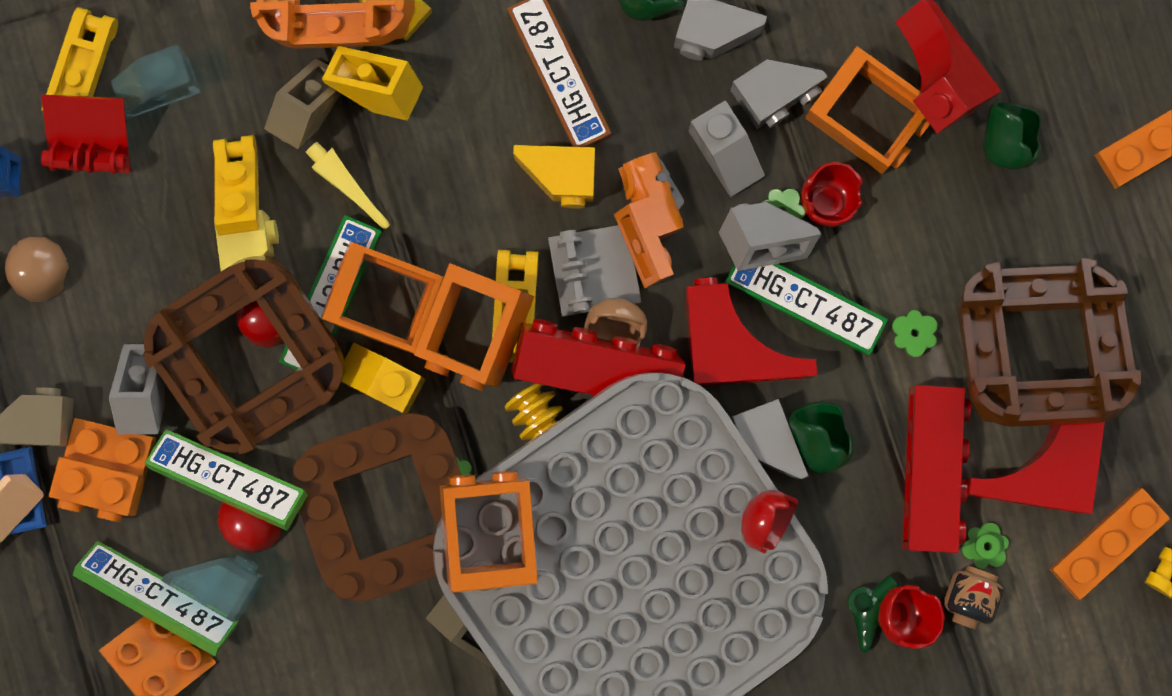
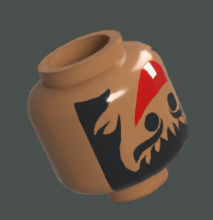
[944,566,1004,630]

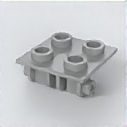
[548,225,641,317]

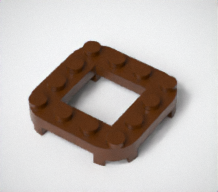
[143,256,345,454]
[958,259,1141,427]
[292,414,462,601]

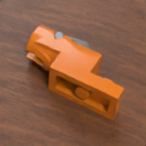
[614,152,684,288]

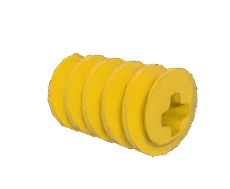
[504,383,563,440]

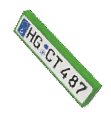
[145,429,308,531]
[73,541,239,656]

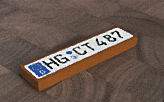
[507,0,611,147]

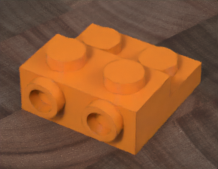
[48,418,156,522]

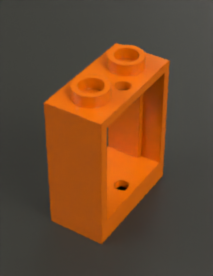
[805,46,930,174]
[321,242,443,353]
[414,263,534,391]
[440,471,538,593]

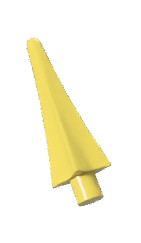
[306,142,390,229]

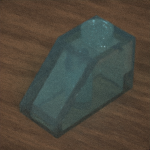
[111,44,201,120]
[161,554,265,622]

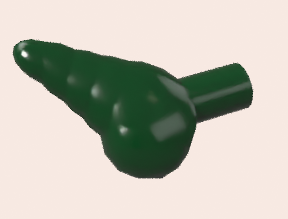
[847,575,899,653]

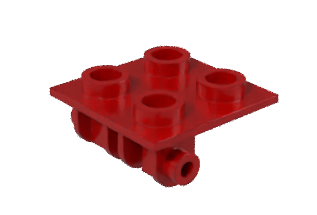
[41,94,131,174]

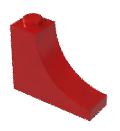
[895,0,1001,134]
[685,278,817,386]
[965,422,1105,514]

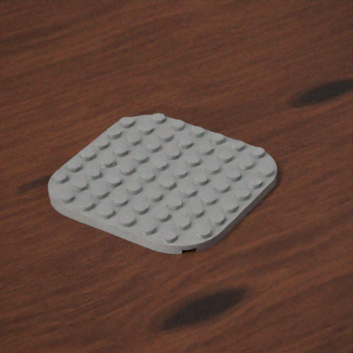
[433,373,828,696]

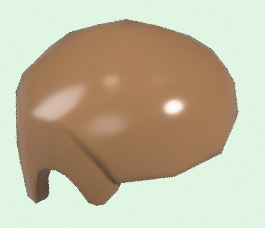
[5,236,69,302]
[584,298,647,346]

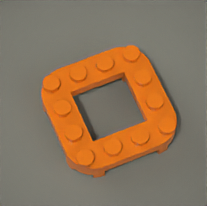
[250,0,415,49]

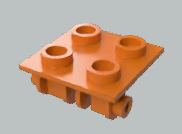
[99,616,216,696]

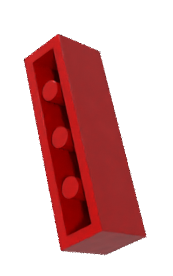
[511,319,686,395]
[902,385,971,553]

